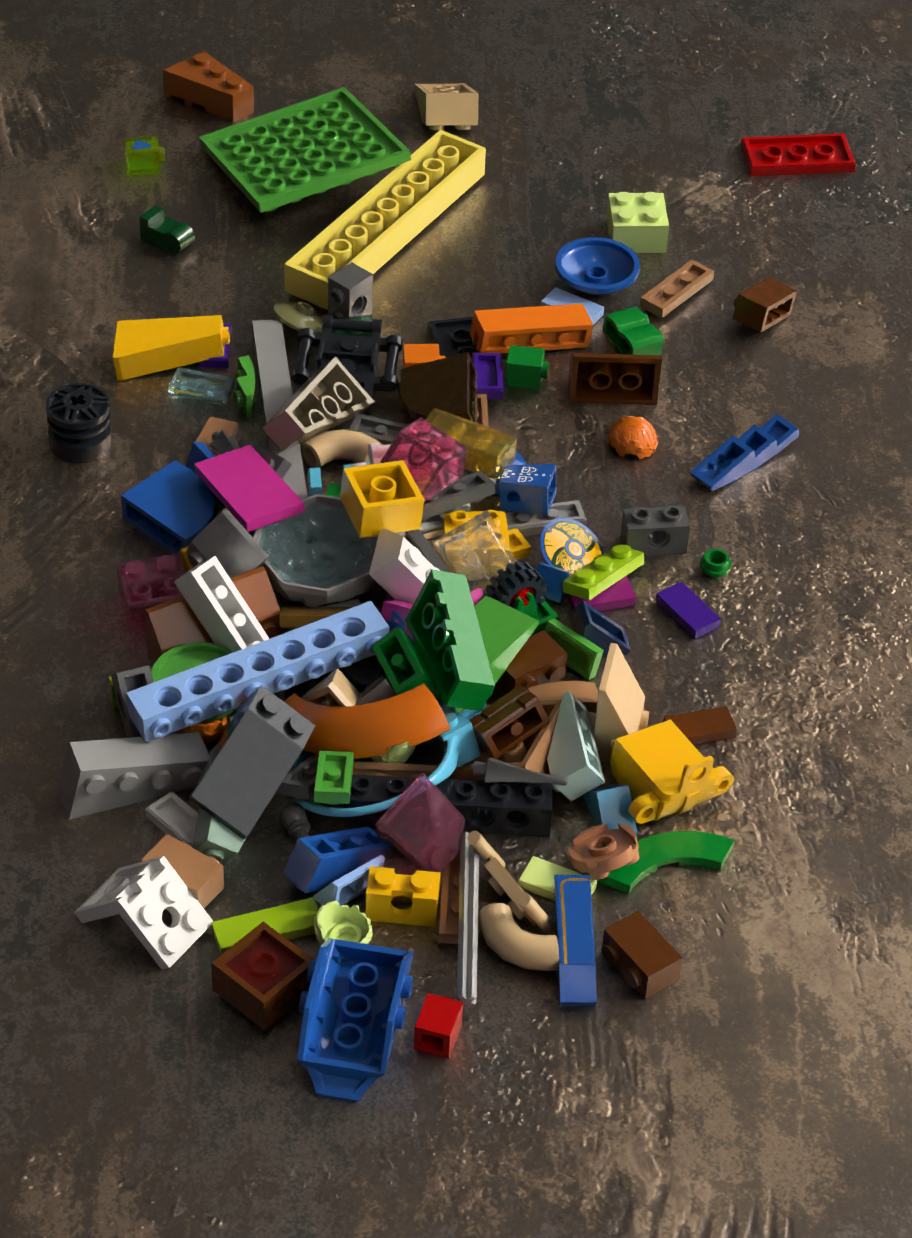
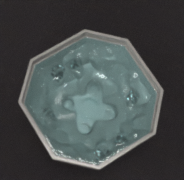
[253,494,379,608]

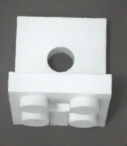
[74,856,213,970]

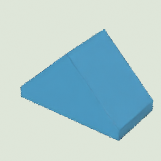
[583,783,638,837]

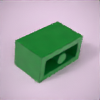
[371,627,439,696]

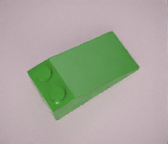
[434,595,539,713]

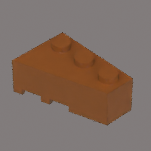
[163,52,254,122]

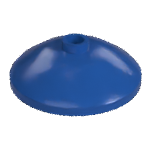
[555,237,640,295]

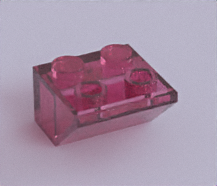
[116,553,186,613]

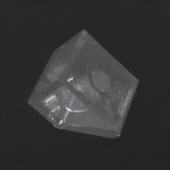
[432,510,516,590]

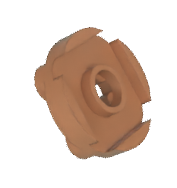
[568,824,640,880]

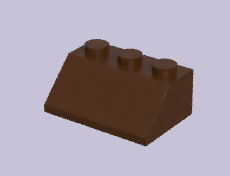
[568,353,662,405]

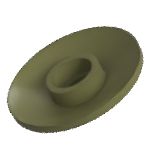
[273,301,323,333]

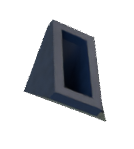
[569,601,631,657]

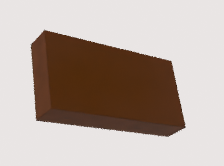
[663,706,737,745]

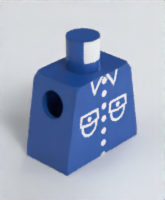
[489,464,557,515]

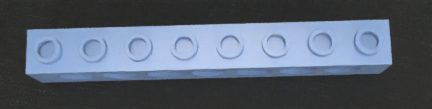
[126,601,389,743]

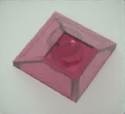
[375,773,465,873]

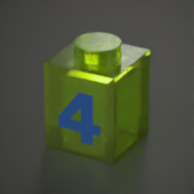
[125,136,165,176]

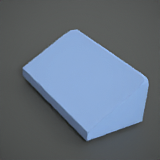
[314,855,385,906]

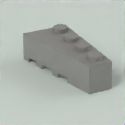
[57,732,209,820]

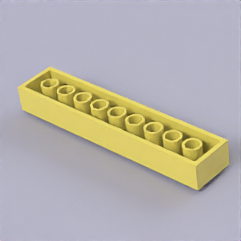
[284,130,486,310]

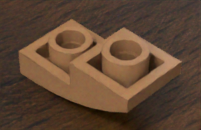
[527,681,598,713]

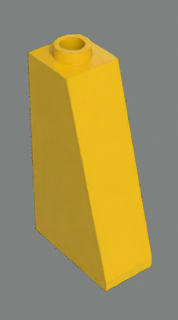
[113,315,230,381]

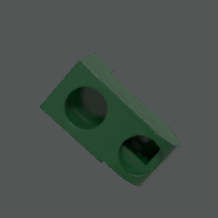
[139,205,195,254]

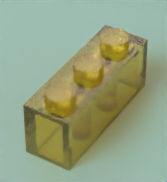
[418,408,517,478]

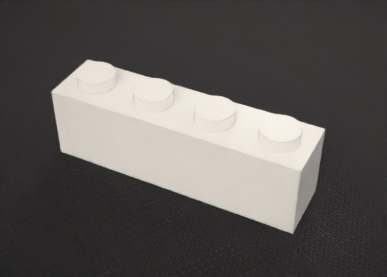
[174,556,269,652]

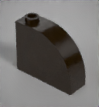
[397,352,478,437]

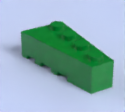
[405,569,495,711]

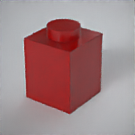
[414,993,463,1059]

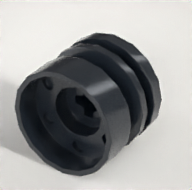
[46,383,112,464]

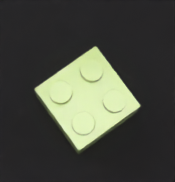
[606,192,669,253]

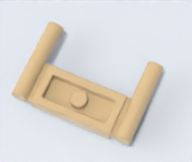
[467,831,555,933]

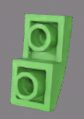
[233,355,256,419]

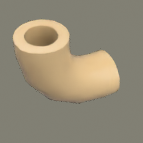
[300,429,383,468]
[478,903,559,971]

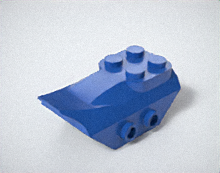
[297,938,414,1102]

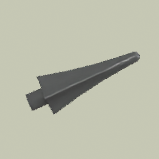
[209,429,239,454]
[473,757,568,786]

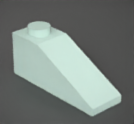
[547,691,605,801]

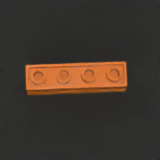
[470,304,594,353]

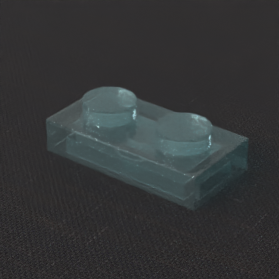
[169,367,235,405]

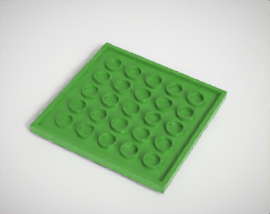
[199,87,411,213]

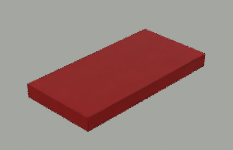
[741,133,856,176]

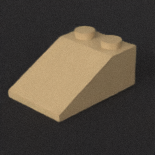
[414,83,479,130]
[594,643,649,763]

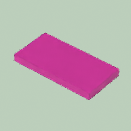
[194,445,305,532]

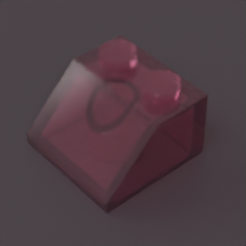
[380,418,467,502]

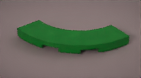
[597,831,735,894]

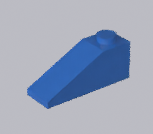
[283,826,391,893]

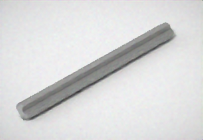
[457,832,479,1007]

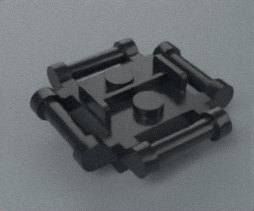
[291,315,403,406]

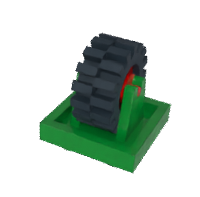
[484,561,559,637]

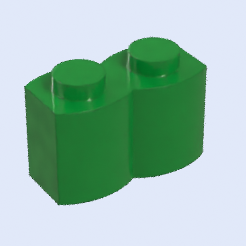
[603,306,664,355]

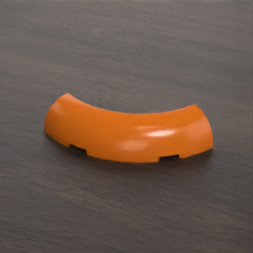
[284,684,450,759]

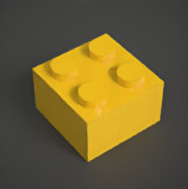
[340,460,424,538]

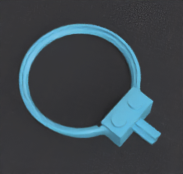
[290,698,487,817]

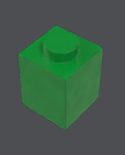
[505,345,549,390]

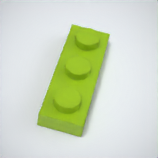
[563,545,644,600]

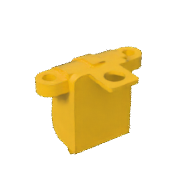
[610,719,734,824]

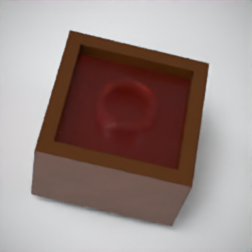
[211,921,316,1031]

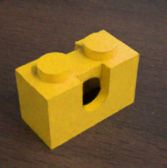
[366,866,441,927]

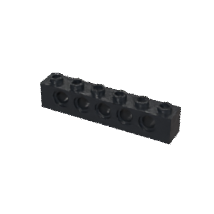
[343,774,552,837]

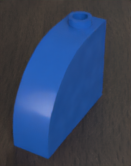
[121,460,215,556]

